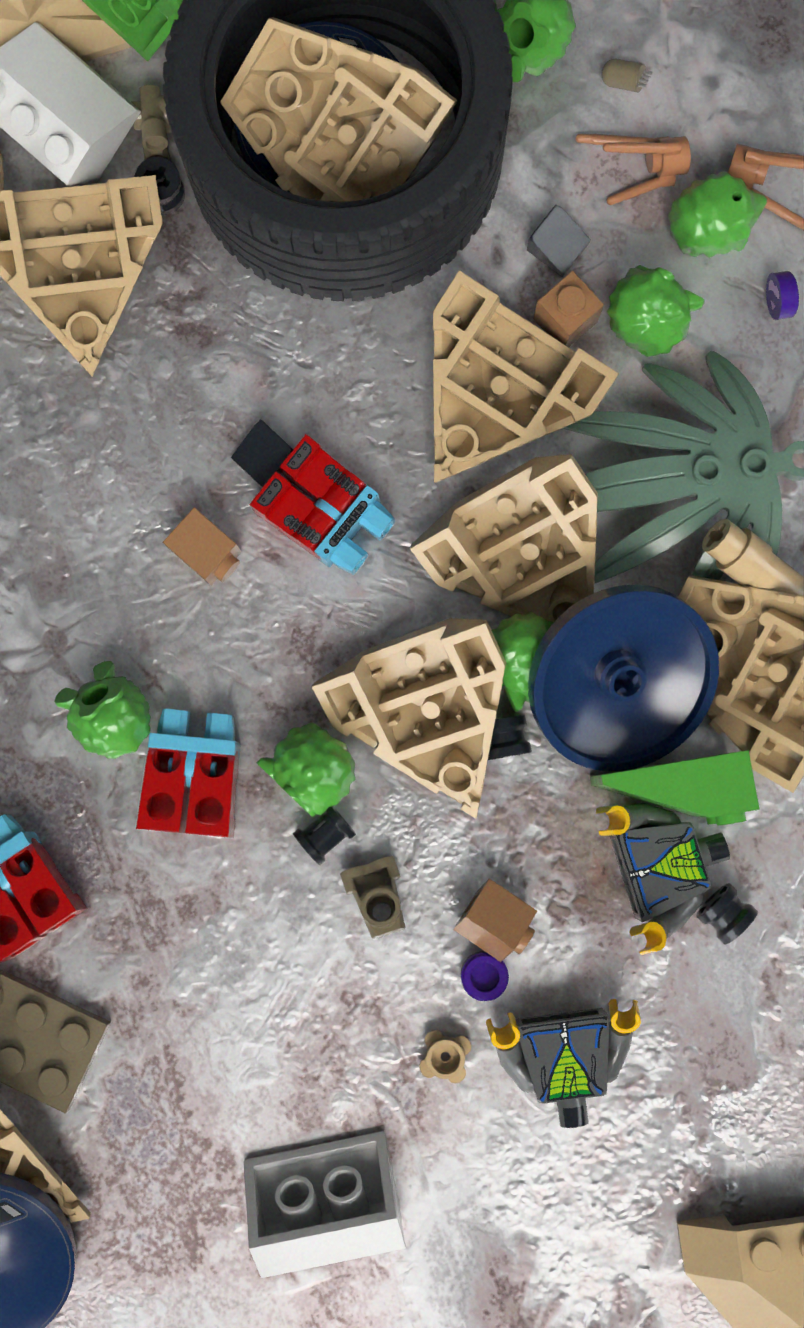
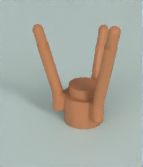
[575,134,691,205]
[728,144,804,230]

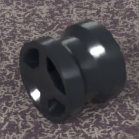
[134,157,185,215]
[488,715,532,760]
[696,883,758,945]

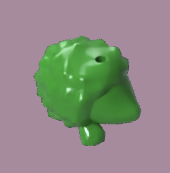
[495,0,576,82]
[668,171,767,258]
[607,265,705,357]
[491,612,554,712]
[54,661,151,759]
[256,722,356,817]

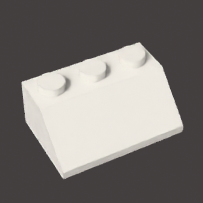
[0,22,141,186]
[243,1131,406,1278]

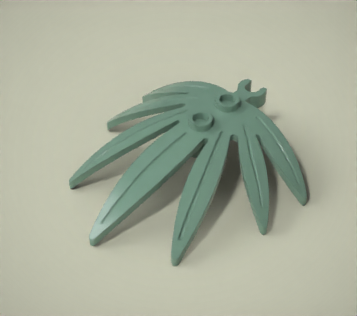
[562,351,804,584]

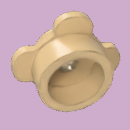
[419,1030,471,1083]

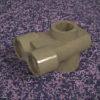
[131,85,172,160]
[340,856,406,939]

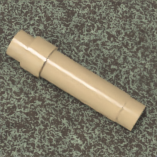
[702,519,804,596]

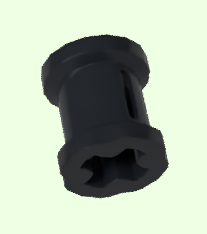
[293,806,356,865]

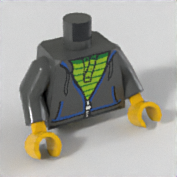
[596,803,730,955]
[486,999,641,1128]

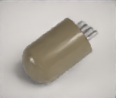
[602,59,653,93]

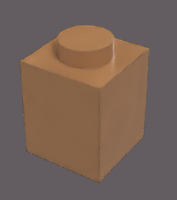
[533,270,604,347]
[162,507,242,586]
[453,878,537,962]

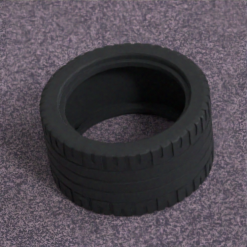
[163,0,513,302]

